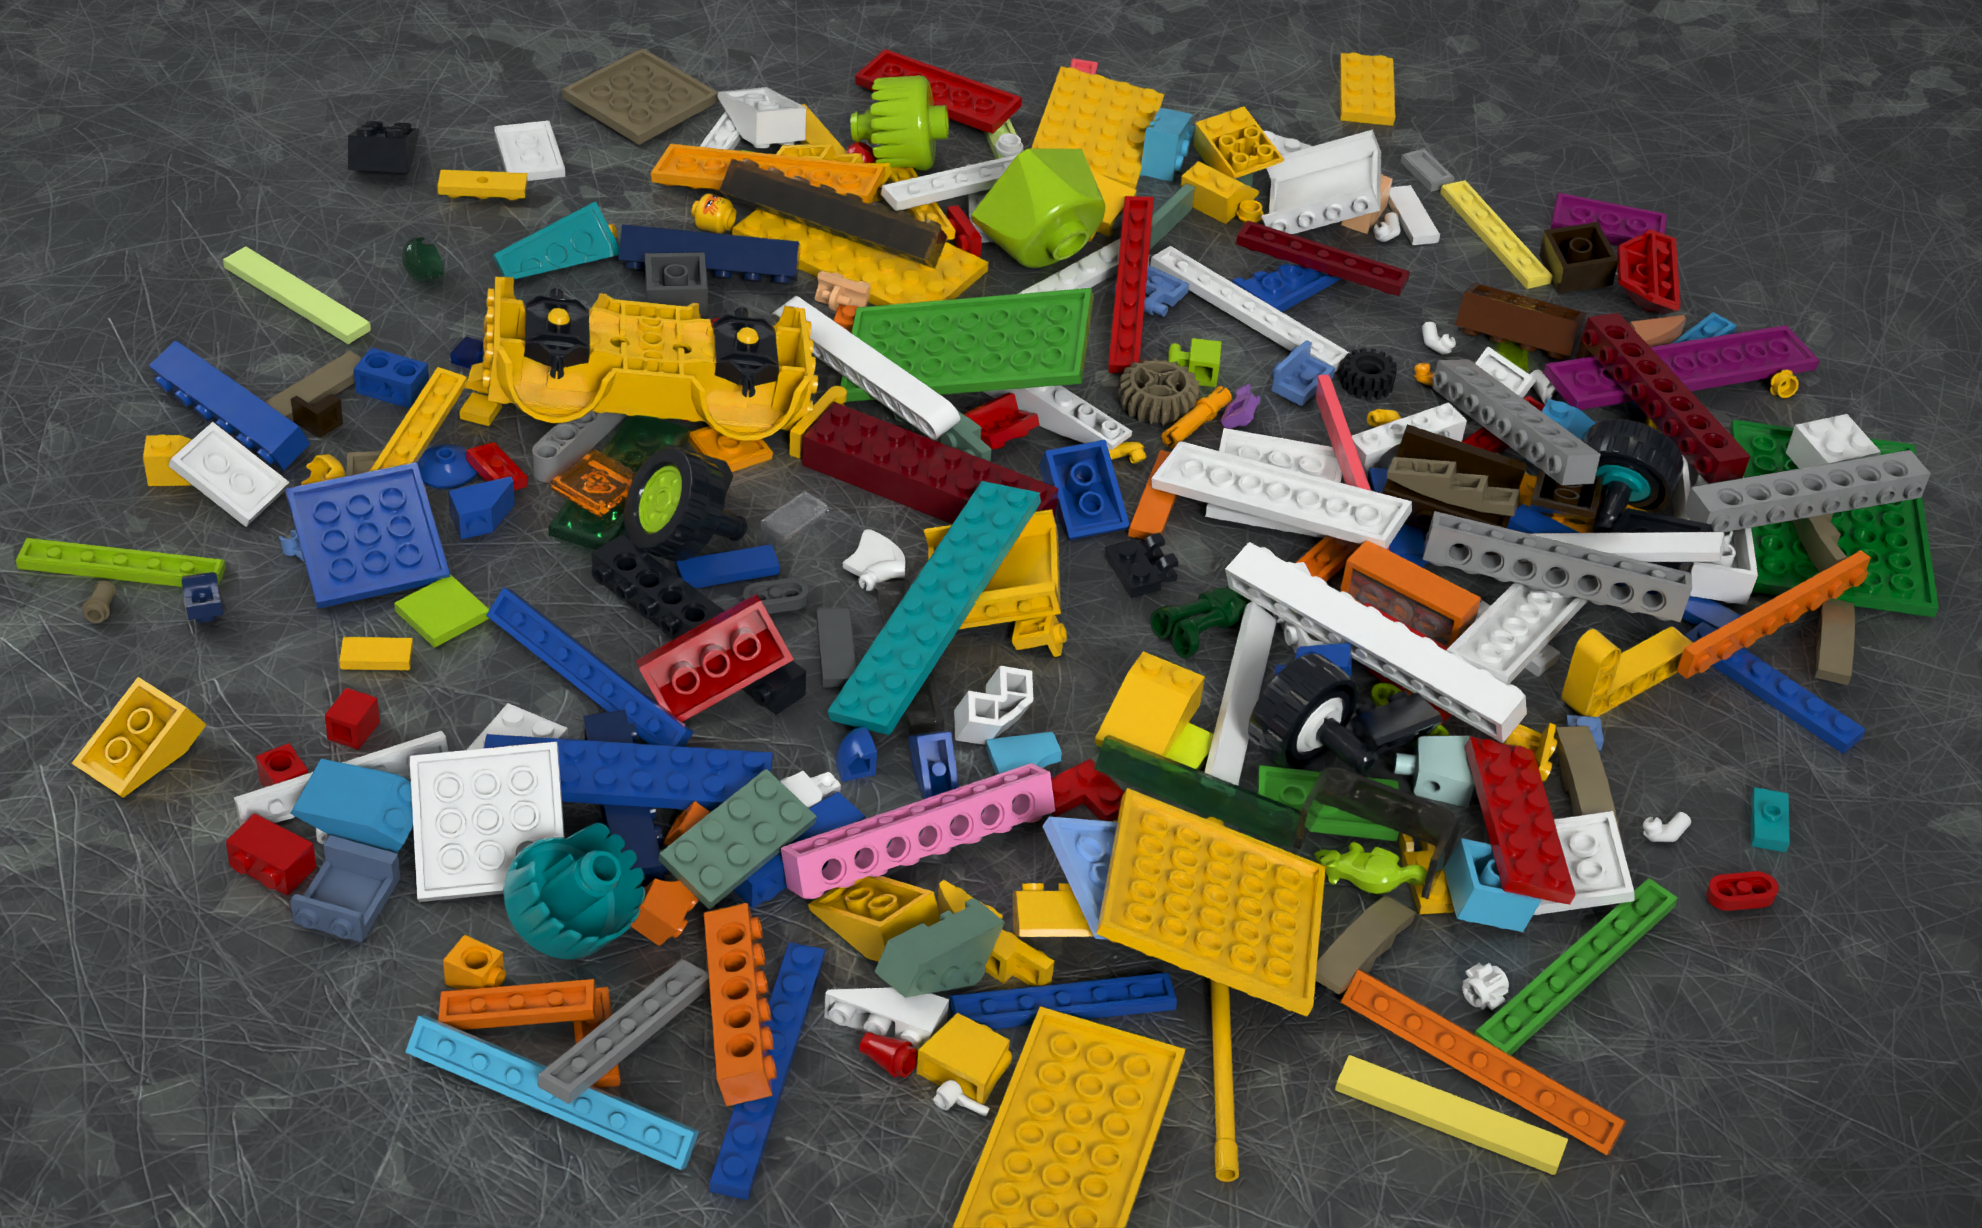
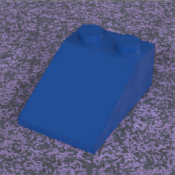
[1039,440,1130,541]

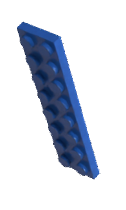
[483,734,773,811]

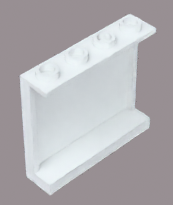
[1262,130,1381,234]

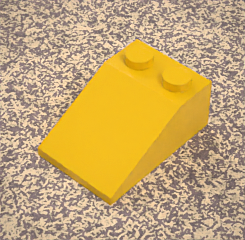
[1094,651,1205,769]
[72,677,207,798]
[808,876,941,962]

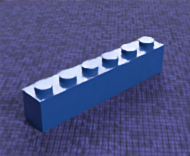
[149,340,311,471]

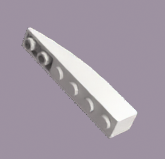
[983,385,1132,450]

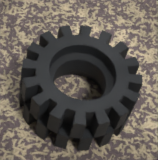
[1340,348,1397,401]

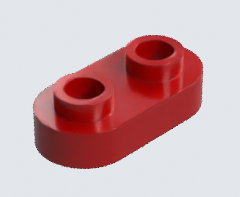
[1706,871,1779,911]

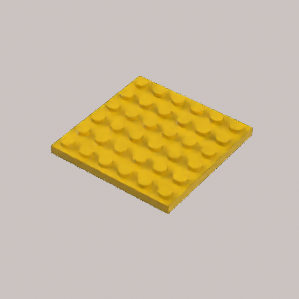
[1096,788,1326,1017]

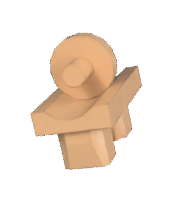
[815,271,871,311]

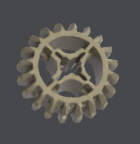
[1117,357,1200,426]

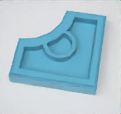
[986,732,1062,775]

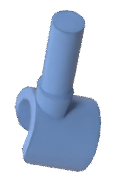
[279,530,304,562]

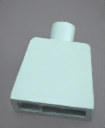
[1393,736,1475,807]

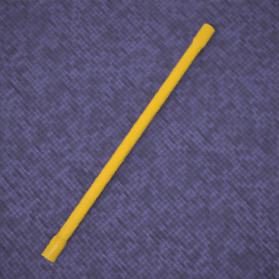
[1206,817,1239,1182]

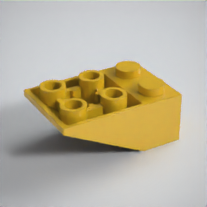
[1194,106,1284,179]

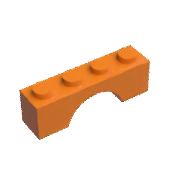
[631,801,711,946]

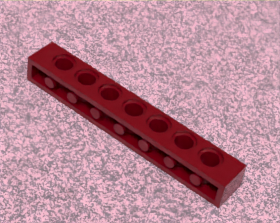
[1581,313,1751,484]

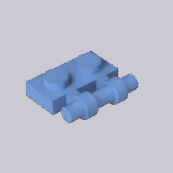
[1113,265,1189,317]

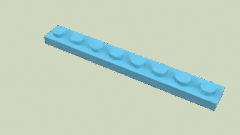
[405,1015,699,1170]

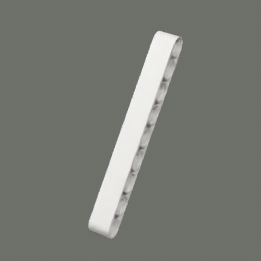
[771,296,961,440]

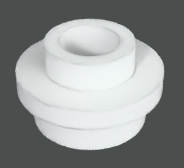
[995,133,1023,157]

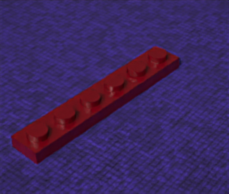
[1236,220,1410,296]

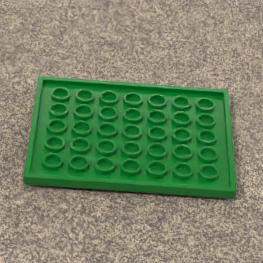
[1730,419,1939,617]

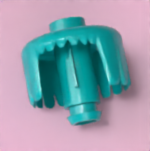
[503,823,645,960]

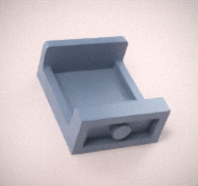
[290,835,401,942]

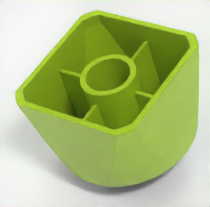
[971,148,1106,268]

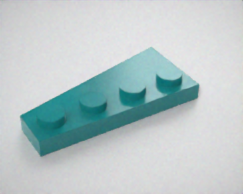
[491,201,620,279]

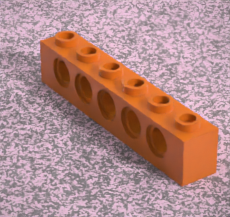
[704,903,777,1106]

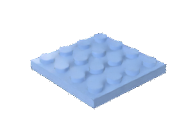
[1042,817,1117,940]

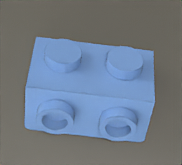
[1271,340,1335,406]

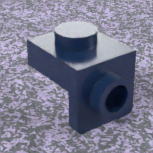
[182,572,223,622]

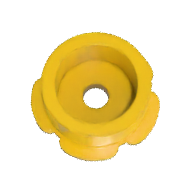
[1236,200,1264,224]
[1770,370,1799,398]

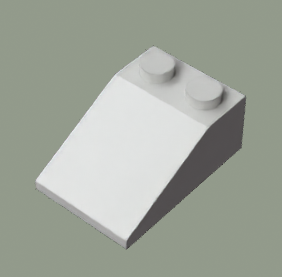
[718,87,806,148]

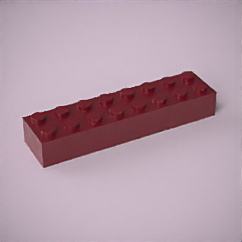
[802,402,1059,524]

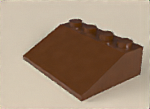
[1455,283,1587,359]

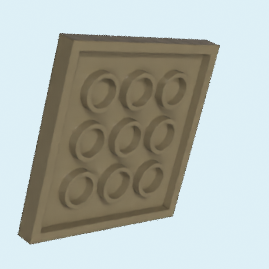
[562,48,719,145]

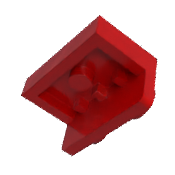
[964,392,1040,450]

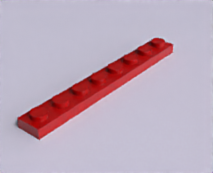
[1109,196,1154,374]

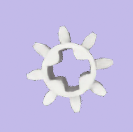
[1462,963,1509,1010]

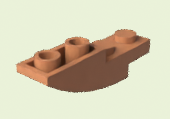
[1576,315,1686,359]

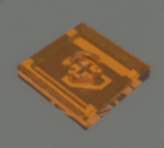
[551,449,636,517]

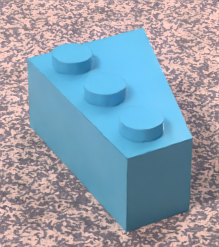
[1140,108,1195,182]

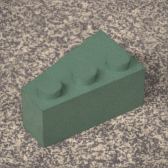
[874,898,1005,998]

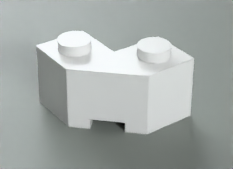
[954,666,1033,745]

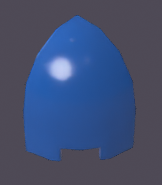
[835,726,877,781]

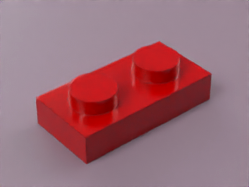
[947,205,982,258]
[466,442,528,491]

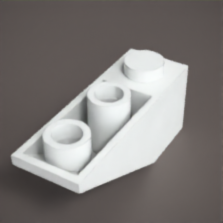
[824,987,949,1050]

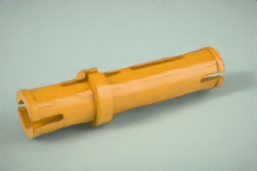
[1161,386,1232,449]

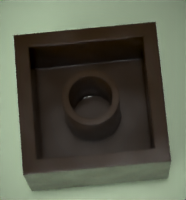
[1539,222,1618,294]

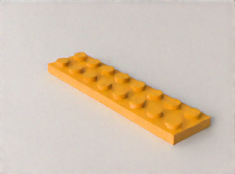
[651,144,886,206]

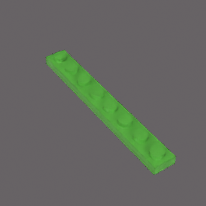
[1475,878,1678,1055]

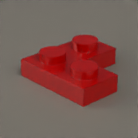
[1051,758,1125,822]

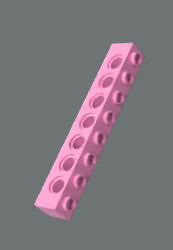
[781,763,1055,899]

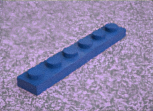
[1685,621,1866,754]

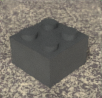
[645,252,708,318]

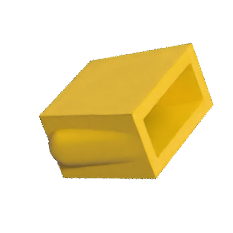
[916,1013,1012,1105]

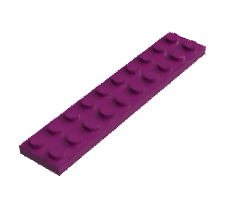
[1543,325,1820,410]

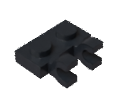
[1105,532,1179,598]

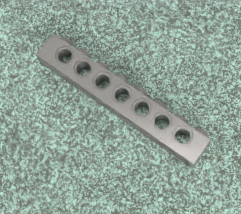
[1432,359,1601,485]
[1684,450,1931,532]
[1423,511,1692,622]

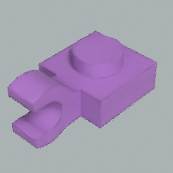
[1220,384,1260,429]

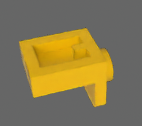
[1012,615,1067,657]

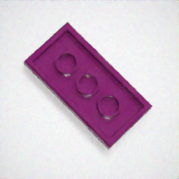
[1550,193,1667,246]

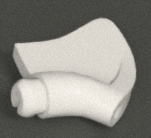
[843,529,905,591]

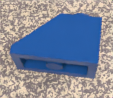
[448,476,515,539]
[908,731,959,799]

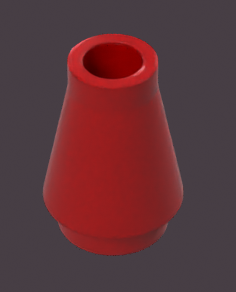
[859,1032,918,1077]

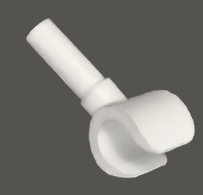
[933,1080,990,1117]

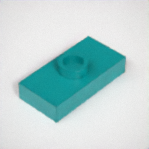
[1751,787,1790,852]

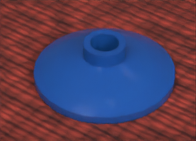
[417,444,478,489]

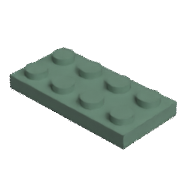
[658,769,817,910]

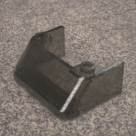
[1293,767,1460,899]

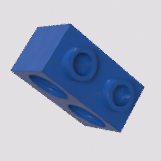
[354,347,429,409]

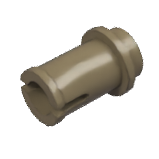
[82,581,116,623]

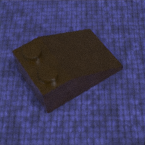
[1530,469,1604,524]

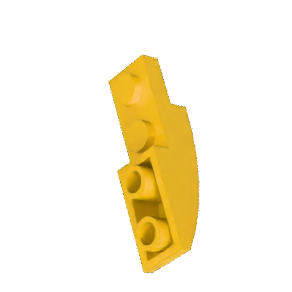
[937,879,1054,987]

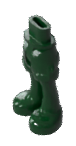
[1150,586,1251,659]

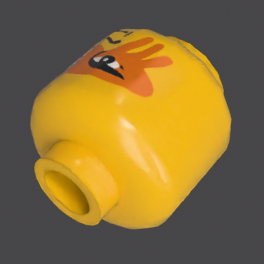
[691,194,737,234]

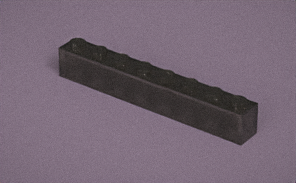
[719,158,948,269]

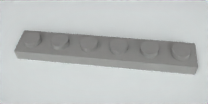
[538,959,710,1104]

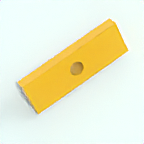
[437,170,528,200]

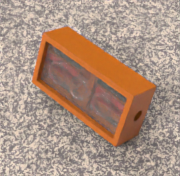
[1340,540,1481,648]

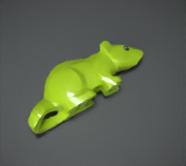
[1314,842,1428,894]

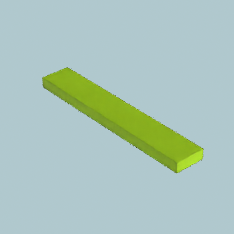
[16,538,226,587]

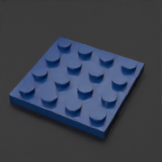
[286,462,450,609]

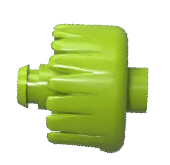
[850,75,949,171]

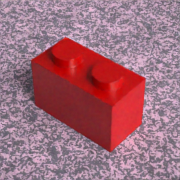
[226,813,317,896]

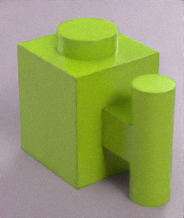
[1168,338,1222,387]

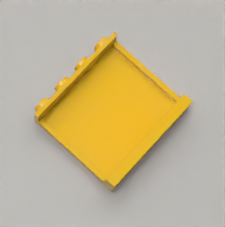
[924,509,1061,629]

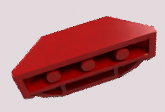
[1617,229,1681,315]

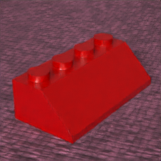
[636,594,794,722]

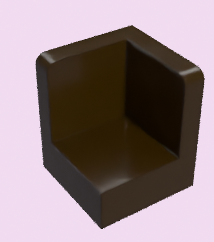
[291,394,343,439]

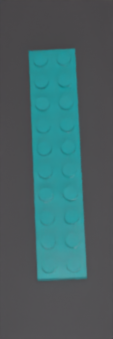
[827,481,1041,735]

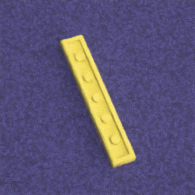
[1440,180,1553,289]
[1335,1055,1568,1176]

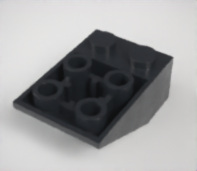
[348,121,419,173]

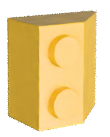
[1181,161,1259,224]
[1013,883,1094,937]

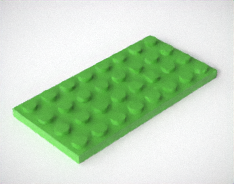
[841,288,1094,402]

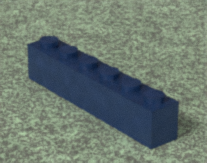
[619,224,801,285]
[583,710,670,888]

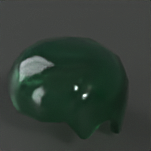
[402,237,444,282]

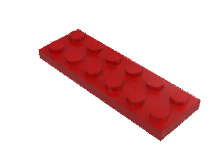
[855,49,1022,134]
[1464,736,1576,905]

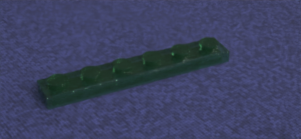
[1094,735,1304,847]

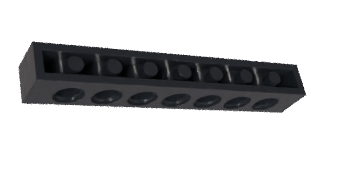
[592,535,806,715]

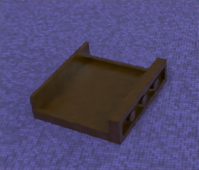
[1382,424,1527,555]

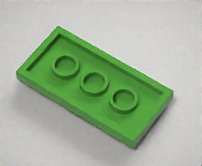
[1256,765,1399,842]

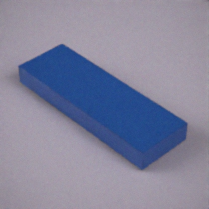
[676,544,780,589]

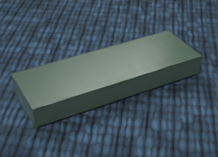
[1150,183,1195,249]

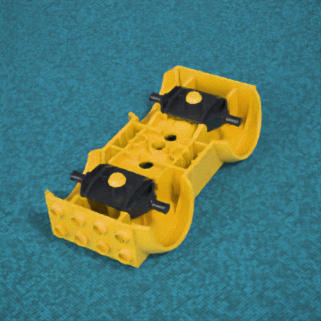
[482,276,818,441]

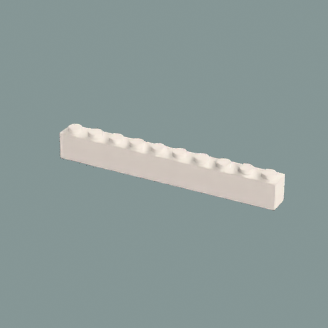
[1225,542,1527,743]

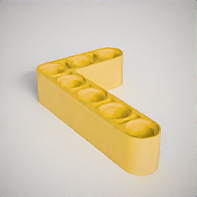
[1561,627,1693,717]

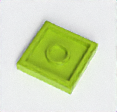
[394,574,490,648]

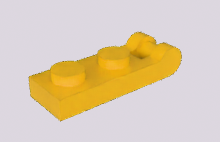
[789,386,847,459]

